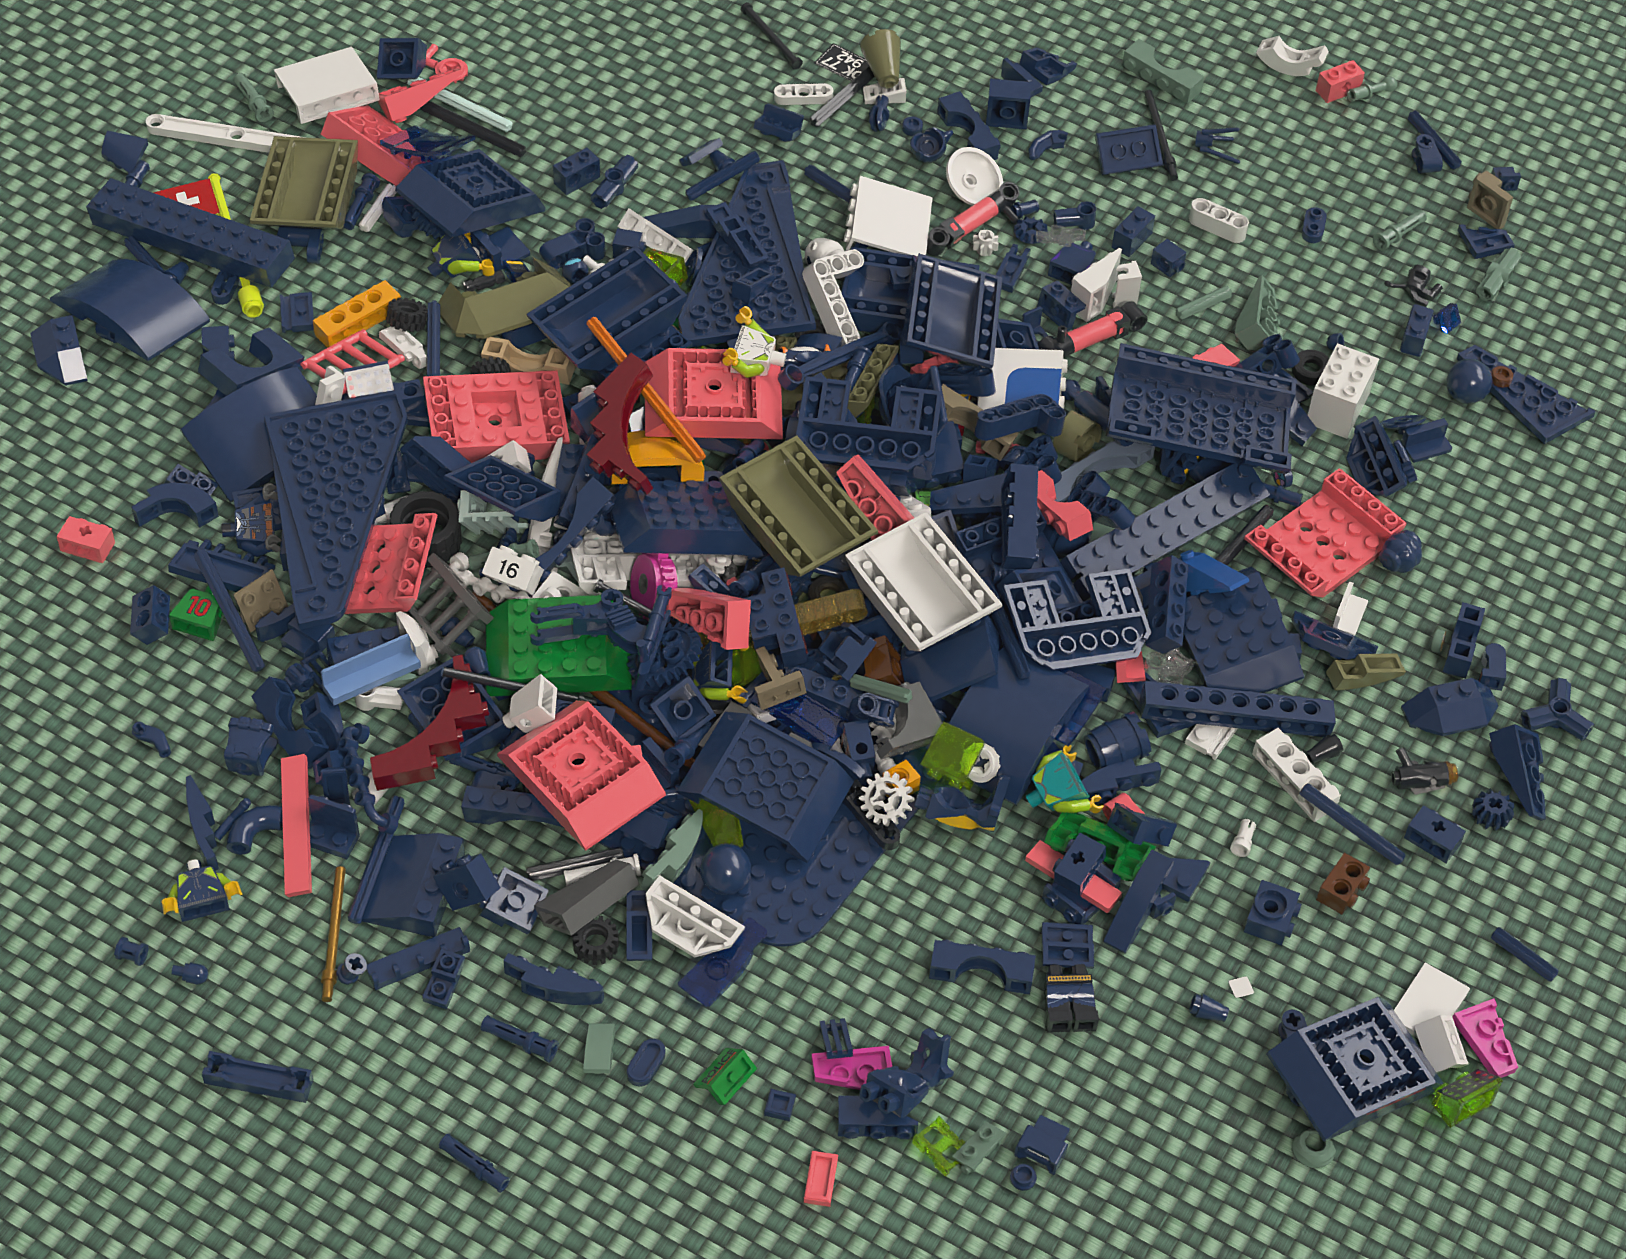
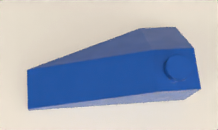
[1178,550,1249,595]

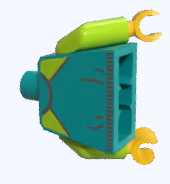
[1026,744,1104,813]

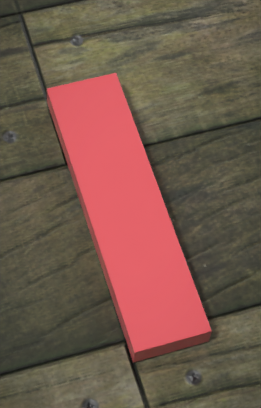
[1025,840,1123,914]

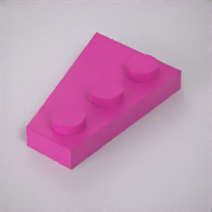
[1452,998,1518,1081]
[811,1046,892,1090]

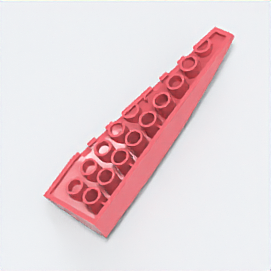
[321,105,434,186]

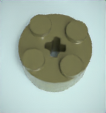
[1053,410,1102,462]

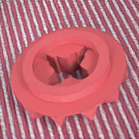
[435,58,468,84]

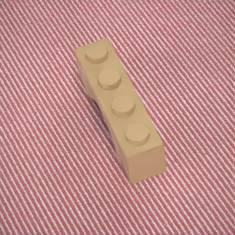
[481,337,575,385]

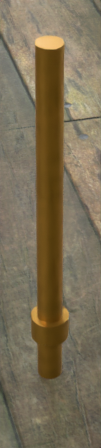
[321,866,346,1002]

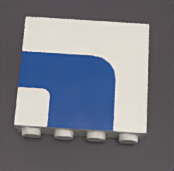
[978,348,1068,410]

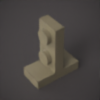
[754,646,806,710]

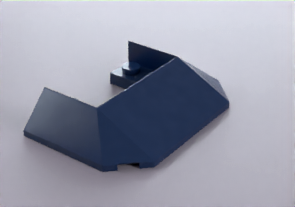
[796,376,943,472]
[1002,568,1151,671]

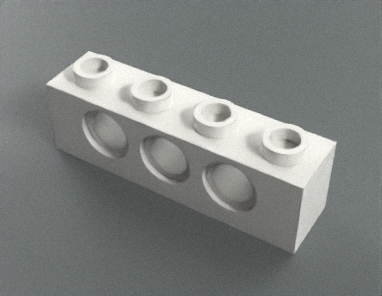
[1252,728,1341,822]

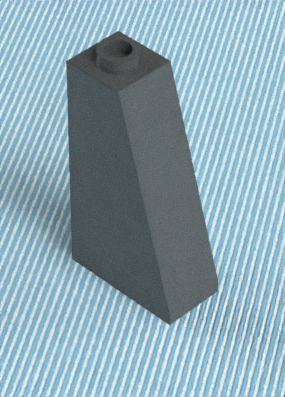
[534,859,639,935]

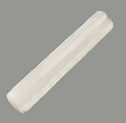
[359,183,397,232]

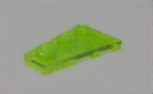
[689,799,744,848]

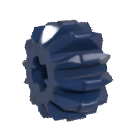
[1472,788,1514,831]

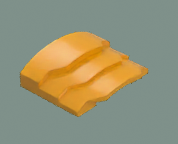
[610,430,704,484]

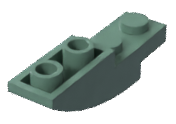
[641,809,703,892]

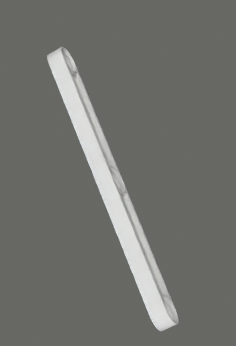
[146,114,306,153]

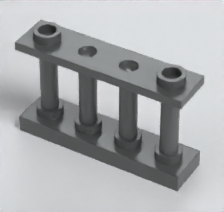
[409,553,494,658]

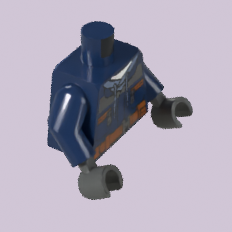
[221,483,282,557]

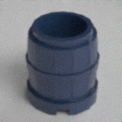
[1084,711,1151,770]

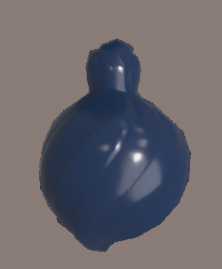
[910,127,953,163]

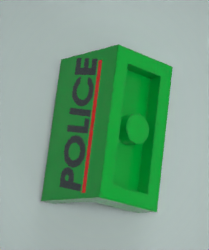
[693,1048,757,1105]

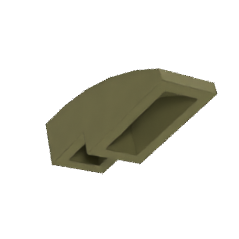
[1326,654,1406,690]

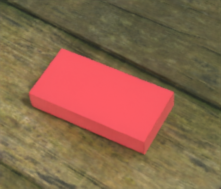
[804,1151,838,1207]

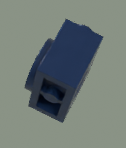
[433,853,501,911]
[1244,880,1302,946]

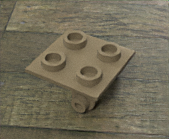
[233,569,289,632]

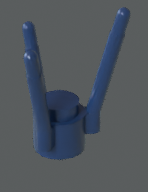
[1195,127,1240,164]

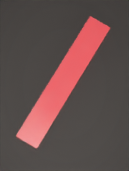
[281,754,312,897]

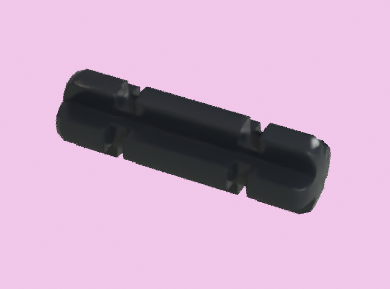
[463,270,505,292]

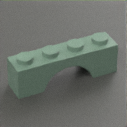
[1122,39,1204,104]

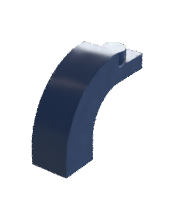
[131,483,219,528]

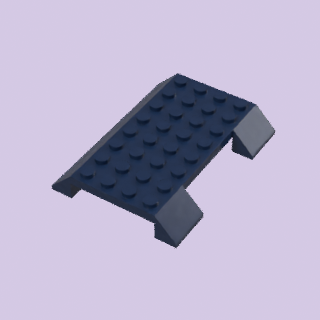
[1105,343,1296,474]

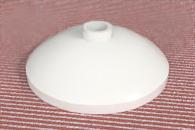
[946,147,1003,206]

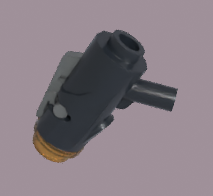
[1391,747,1458,795]

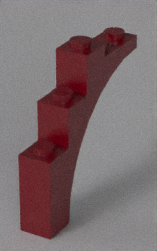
[586,353,653,495]
[370,655,489,791]

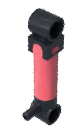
[926,182,1020,256]
[1037,301,1148,358]

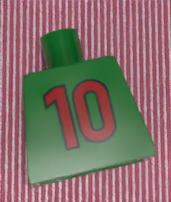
[169,585,223,641]

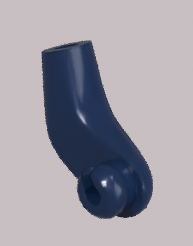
[132,721,171,758]

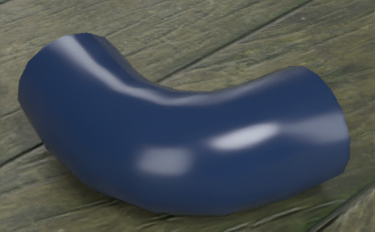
[226,805,283,855]

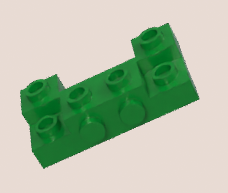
[1044,812,1156,882]

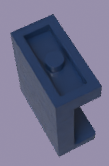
[1042,864,1121,925]

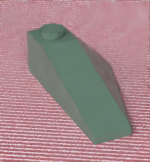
[1235,275,1283,351]

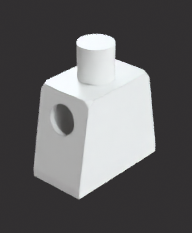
[503,674,557,733]

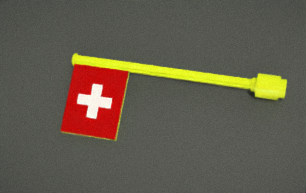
[153,173,264,318]

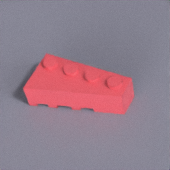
[836,454,914,540]
[666,588,751,650]

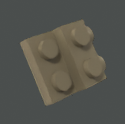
[1467,170,1513,229]

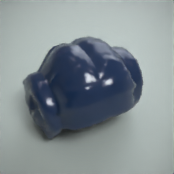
[1379,530,1422,573]

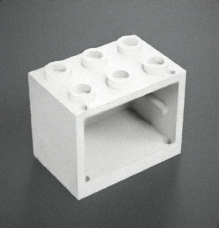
[1308,344,1379,439]

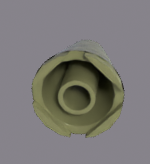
[860,29,901,89]

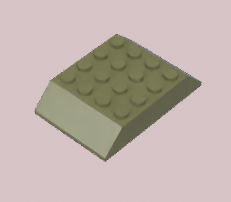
[250,136,358,230]
[720,435,878,577]

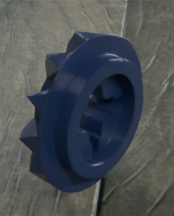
[1014,216,1048,244]

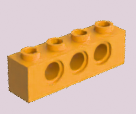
[313,280,401,348]

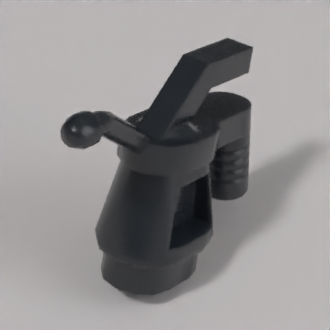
[1384,264,1443,307]

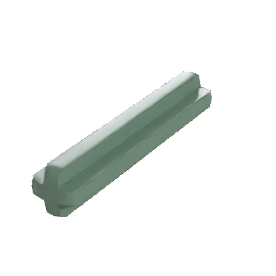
[1176,286,1232,320]
[849,674,913,704]

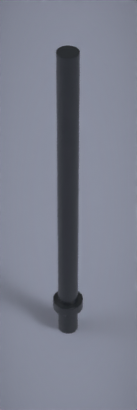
[441,667,597,706]

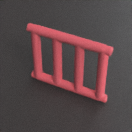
[300,329,405,395]

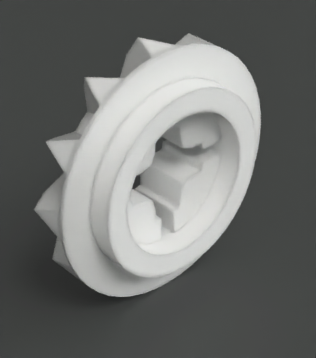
[962,743,1001,783]

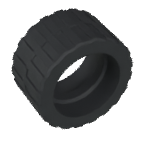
[389,491,462,568]

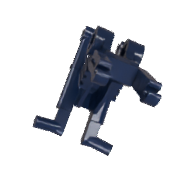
[530,585,672,691]

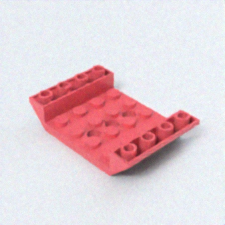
[1244,468,1406,598]
[345,513,437,614]

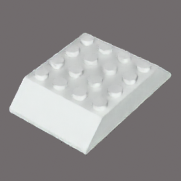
[845,512,1002,651]

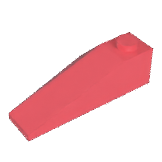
[378,68,462,123]

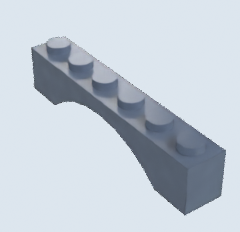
[1054,440,1155,503]

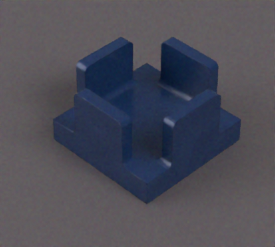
[815,622,877,681]

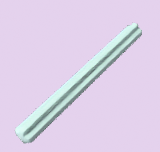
[407,77,513,132]

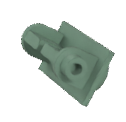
[952,1122,1006,1175]

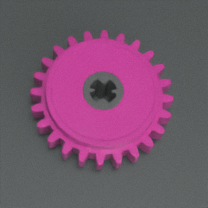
[630,553,678,621]

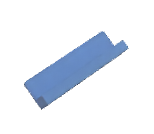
[321,634,421,705]

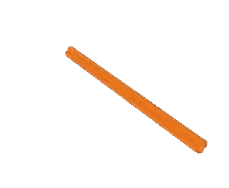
[587,317,706,463]

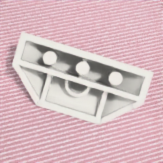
[645,875,745,957]

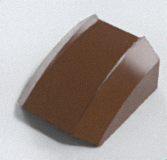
[864,635,905,686]

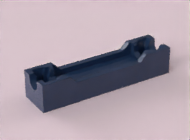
[202,1051,313,1103]

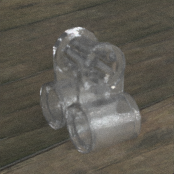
[1144,648,1195,684]

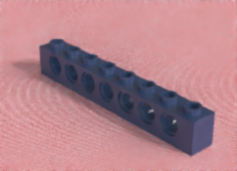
[1140,681,1336,737]

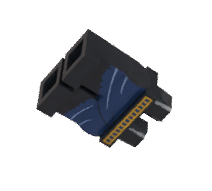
[1044,964,1099,1033]

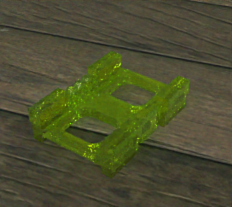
[912,1116,966,1177]

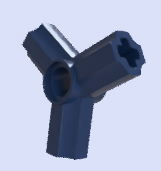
[1520,678,1595,741]

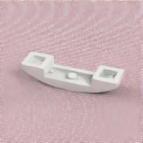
[618,209,693,268]

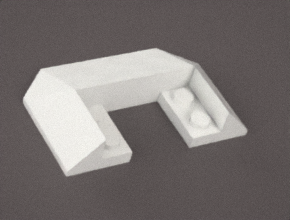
[570,532,719,596]

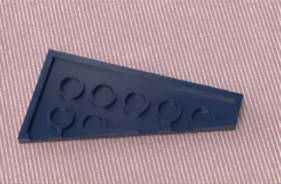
[1457,345,1596,444]

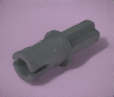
[720,560,738,583]

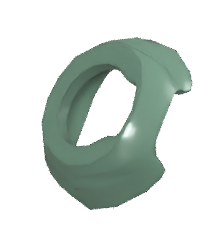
[1292,1130,1336,1168]

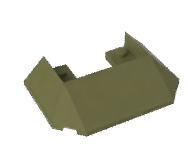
[438,256,571,339]

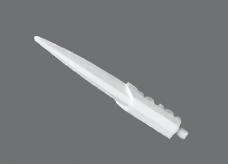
[527,437,563,584]

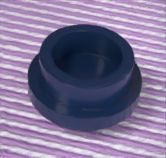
[1010,1164,1037,1191]

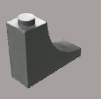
[876,682,947,760]

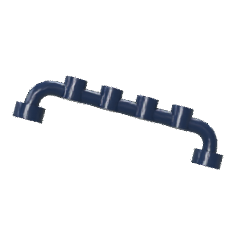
[338,723,398,835]

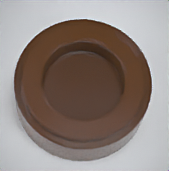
[1491,366,1513,388]

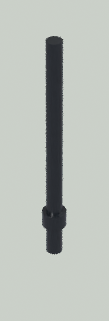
[1144,90,1178,181]

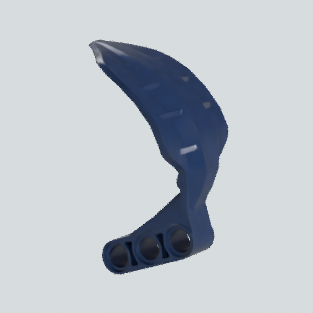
[878,363,996,427]

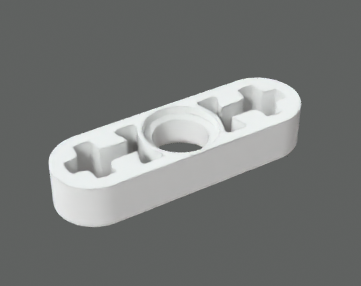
[774,84,833,105]

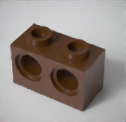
[1316,853,1370,915]

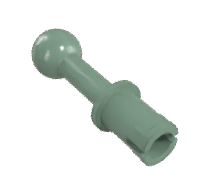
[1347,76,1397,102]

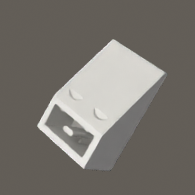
[1071,248,1122,322]

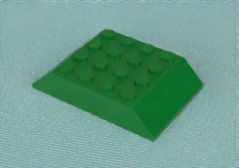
[486,595,632,696]

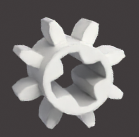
[973,230,999,256]

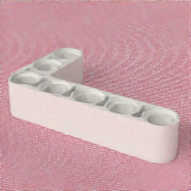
[802,249,864,346]

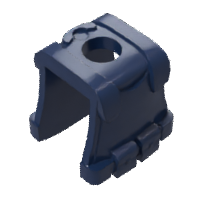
[224,716,278,776]

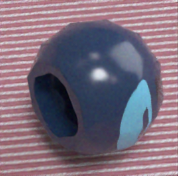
[562,258,589,285]

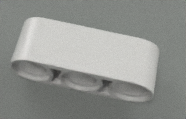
[1189,198,1249,243]

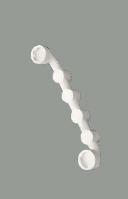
[449,552,562,603]

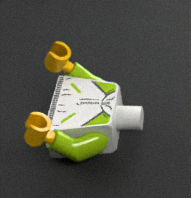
[723,306,786,378]

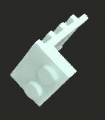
[457,490,528,535]

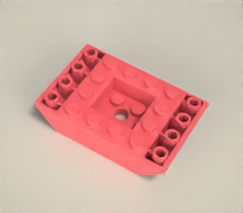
[645,348,783,439]
[423,370,570,463]
[497,700,666,851]

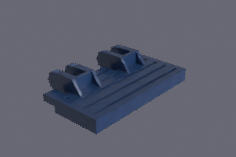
[168,539,276,592]

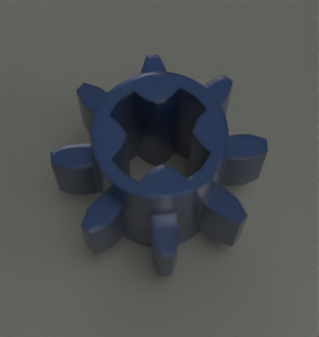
[284,663,315,693]

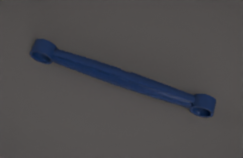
[778,321,901,391]

